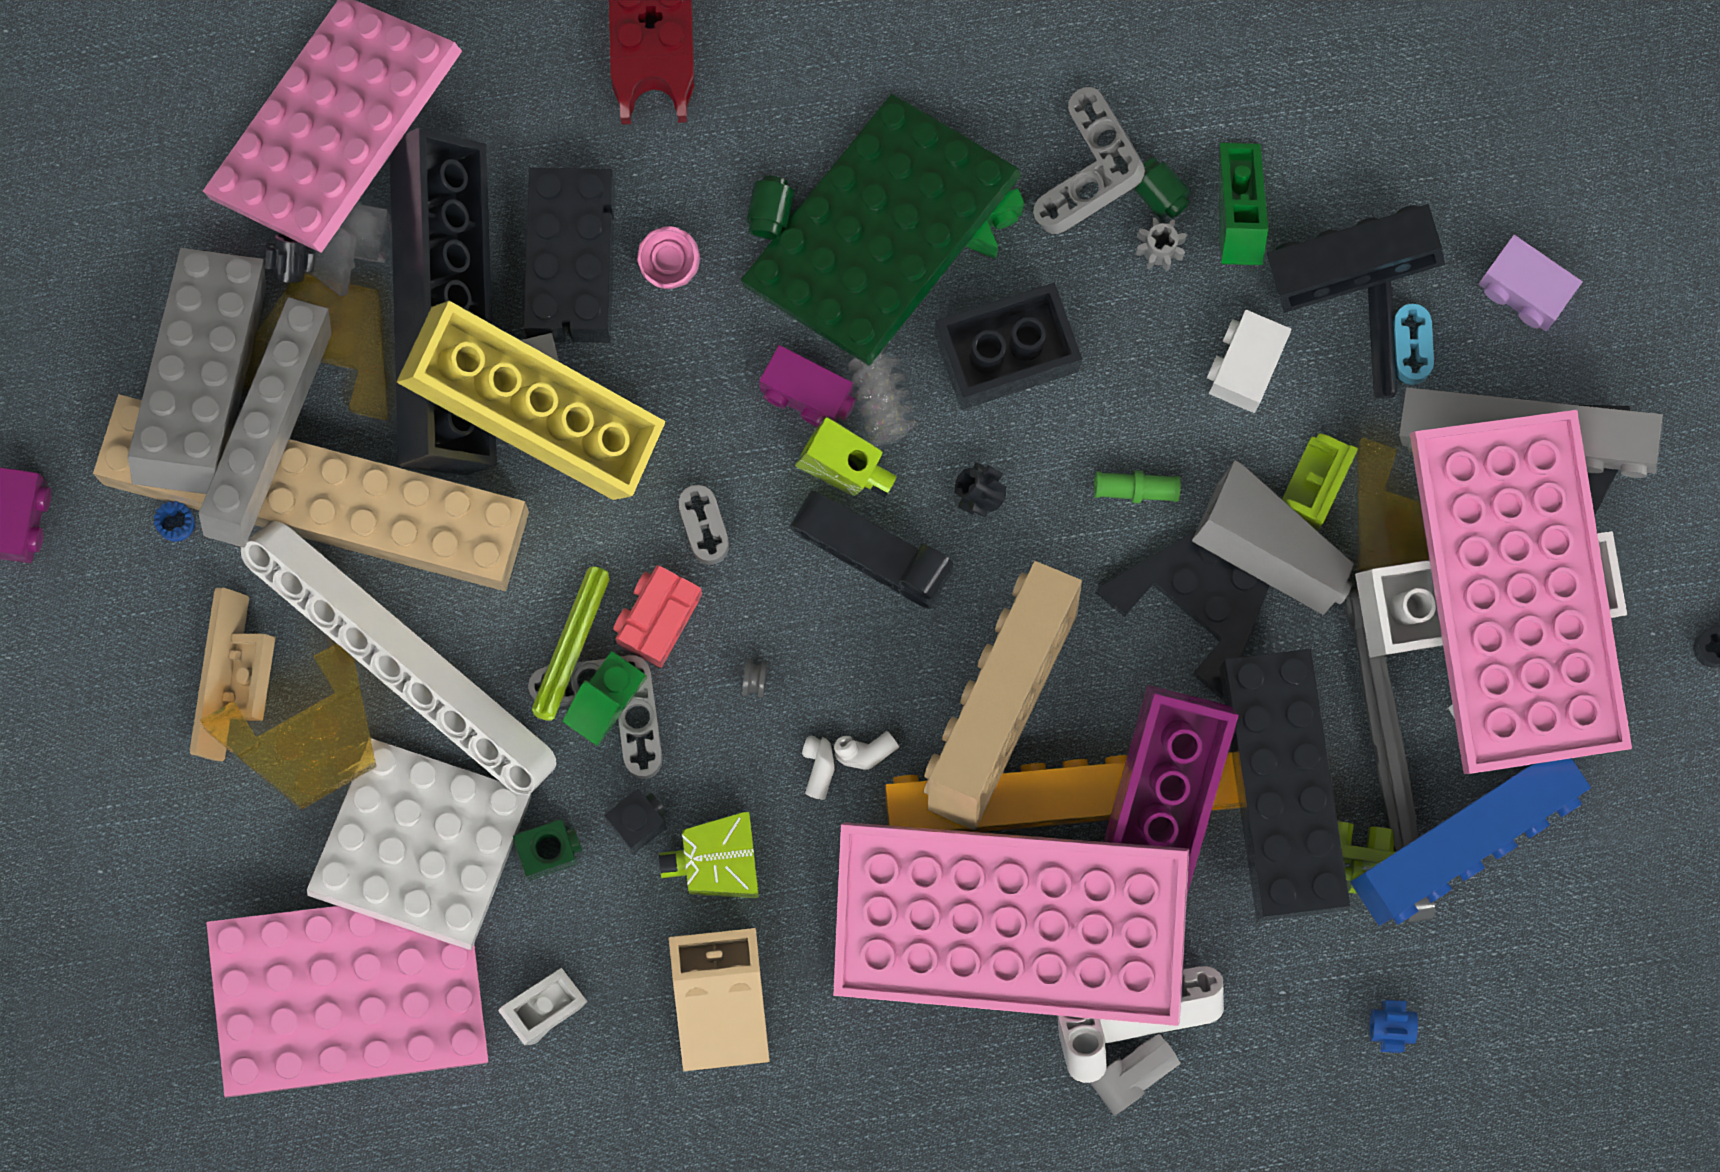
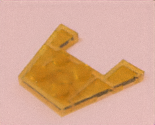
[243,274,389,420]
[1357,437,1430,571]
[200,643,377,810]

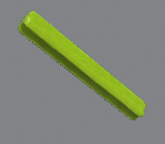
[532,566,610,721]

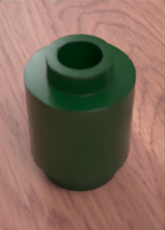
[1134,157,1191,219]
[746,175,794,240]

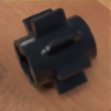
[264,233,315,283]
[954,462,1007,517]

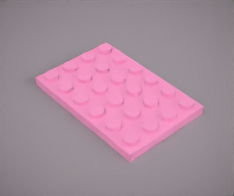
[203,0,462,253]
[206,906,488,1098]

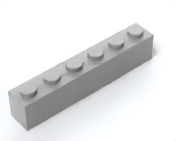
[199,297,332,548]
[1399,387,1663,478]

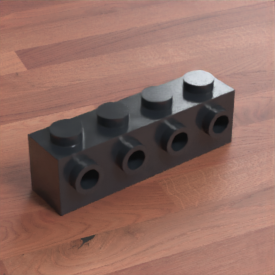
[1267,204,1445,313]

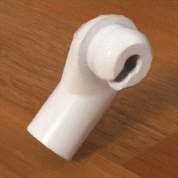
[802,736,834,800]

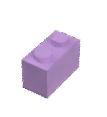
[1478,235,1583,331]

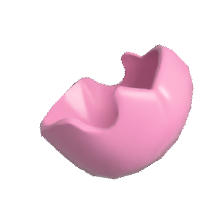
[637,226,701,289]

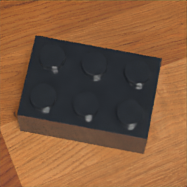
[934,282,1082,410]

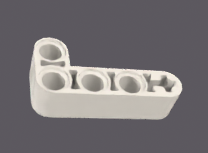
[1057,966,1224,1083]

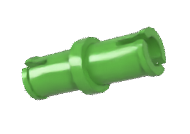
[1093,470,1181,504]

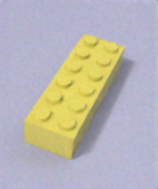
[396,301,666,500]

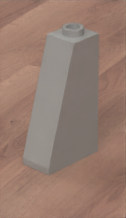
[1192,460,1354,615]

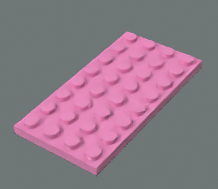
[1410,410,1632,774]
[833,822,1189,1026]

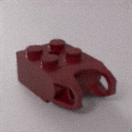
[609,0,695,125]

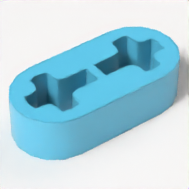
[1393,303,1434,385]

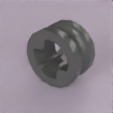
[742,658,768,699]

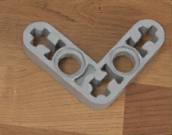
[1033,87,1145,234]
[528,655,663,779]

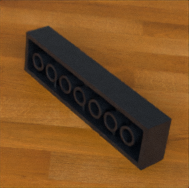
[390,128,497,475]

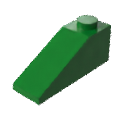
[1219,143,1268,265]

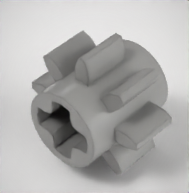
[1135,217,1187,271]

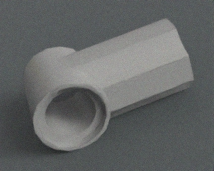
[1090,1034,1181,1116]

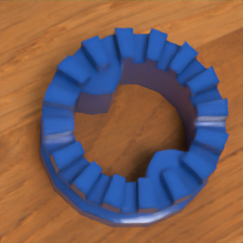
[154,501,195,542]

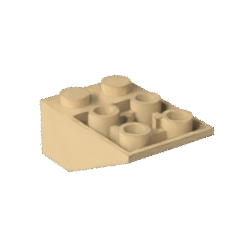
[669,928,770,1072]

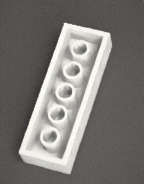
[1355,531,1627,658]

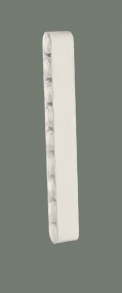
[241,521,556,796]

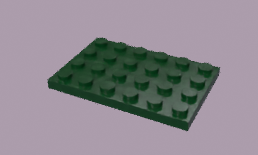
[741,94,1021,366]

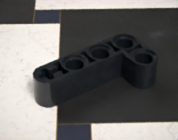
[789,490,954,609]

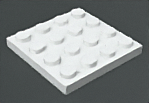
[307,738,531,950]

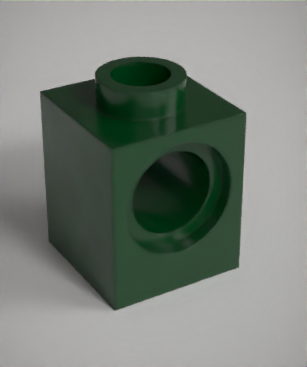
[513,819,582,881]

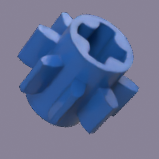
[1369,1000,1418,1053]

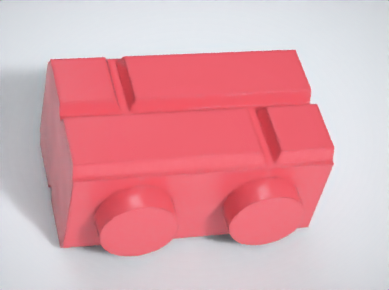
[613,565,702,668]

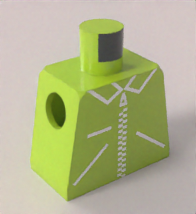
[795,417,897,498]
[659,812,759,898]

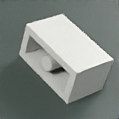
[1207,310,1292,413]

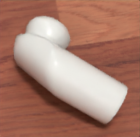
[834,731,899,770]

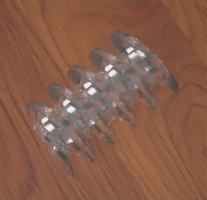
[848,352,918,446]

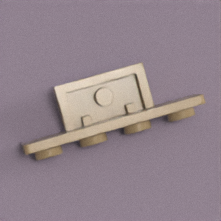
[190,588,276,761]

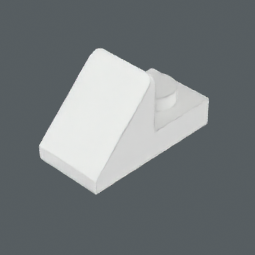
[498,968,587,1045]

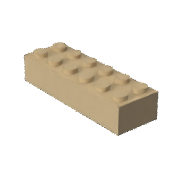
[924,561,1082,831]

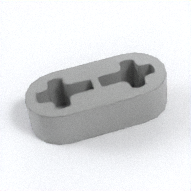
[678,485,729,565]

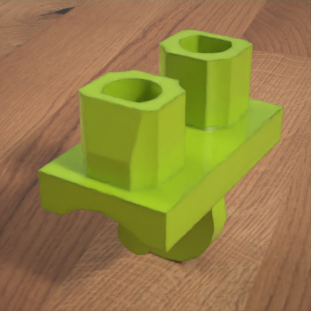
[1337,821,1395,894]

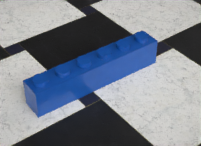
[1350,758,1591,926]

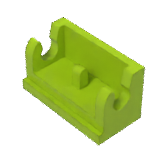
[1282,433,1358,531]

